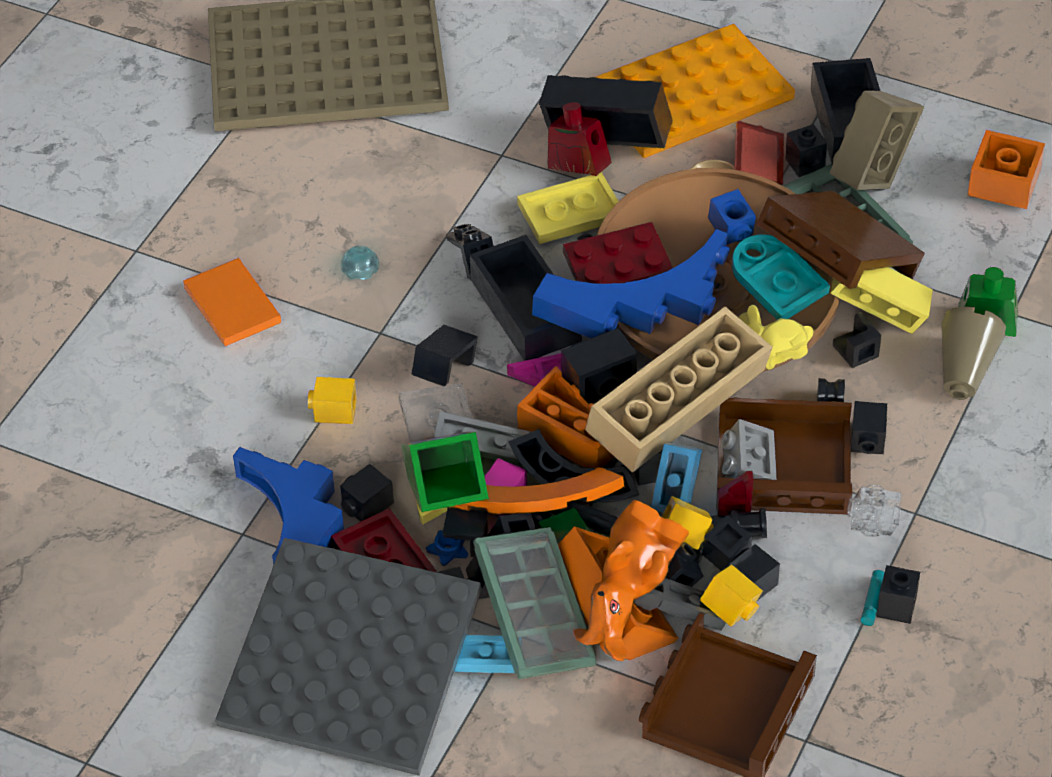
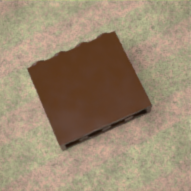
[756,191,925,289]
[716,397,852,515]
[639,613,817,777]

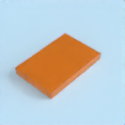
[183,258,281,346]

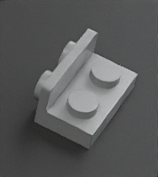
[721,419,777,480]

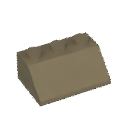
[829,91,924,190]

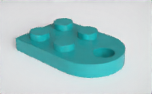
[732,234,830,320]

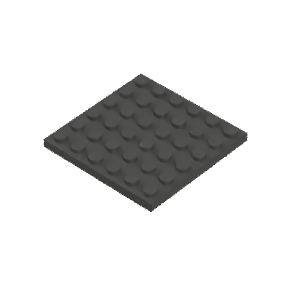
[215,538,482,775]

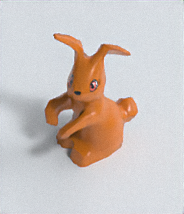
[573,500,689,661]

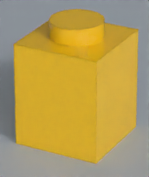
[308,377,357,424]
[662,496,714,550]
[700,565,763,627]

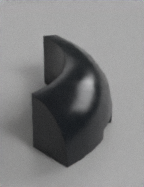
[508,429,639,503]

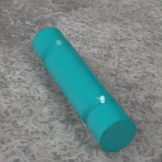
[860,570,884,626]

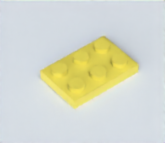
[517,172,619,244]

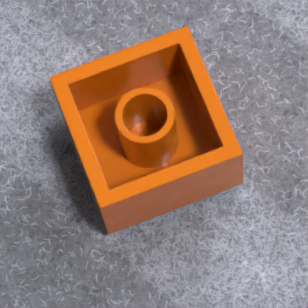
[968,130,1045,209]

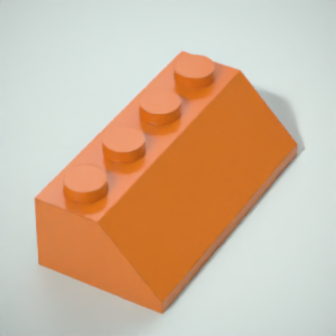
[558,526,679,660]

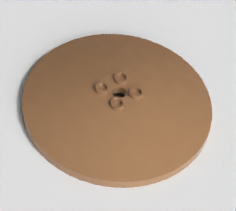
[596,168,840,372]

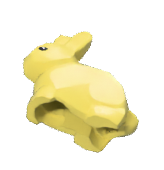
[739,305,814,370]

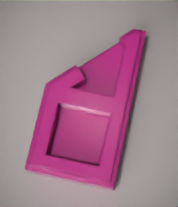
[507,353,561,387]

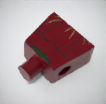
[547,102,612,176]

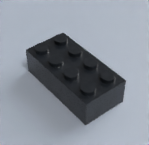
[811,58,881,165]
[539,75,673,148]
[470,235,582,361]

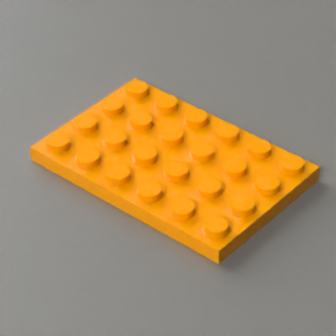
[595,23,795,158]

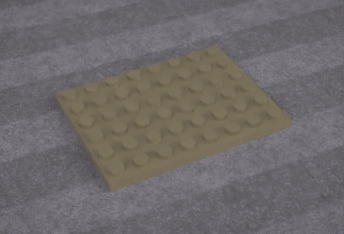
[208,0,449,131]

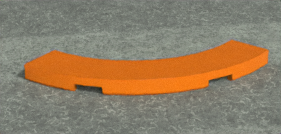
[450,467,624,514]

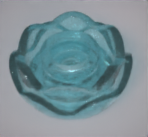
[341,246,379,280]

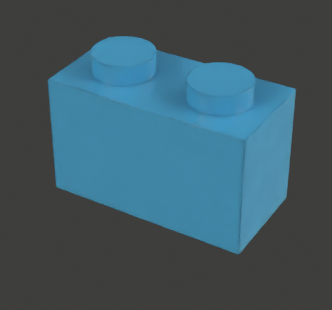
[651,442,702,513]

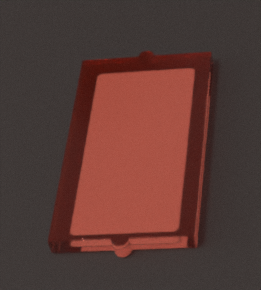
[734,121,784,186]

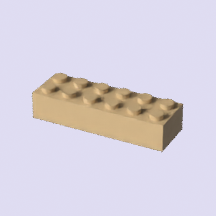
[585,307,773,472]

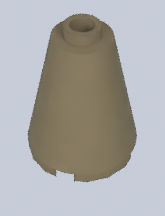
[941,307,1006,400]

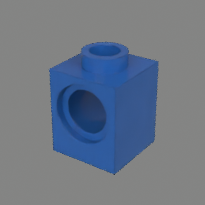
[708,189,756,245]

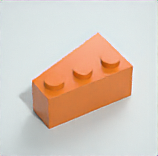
[517,366,615,469]

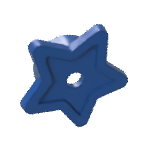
[425,530,469,566]

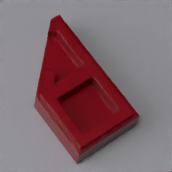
[717,471,754,515]

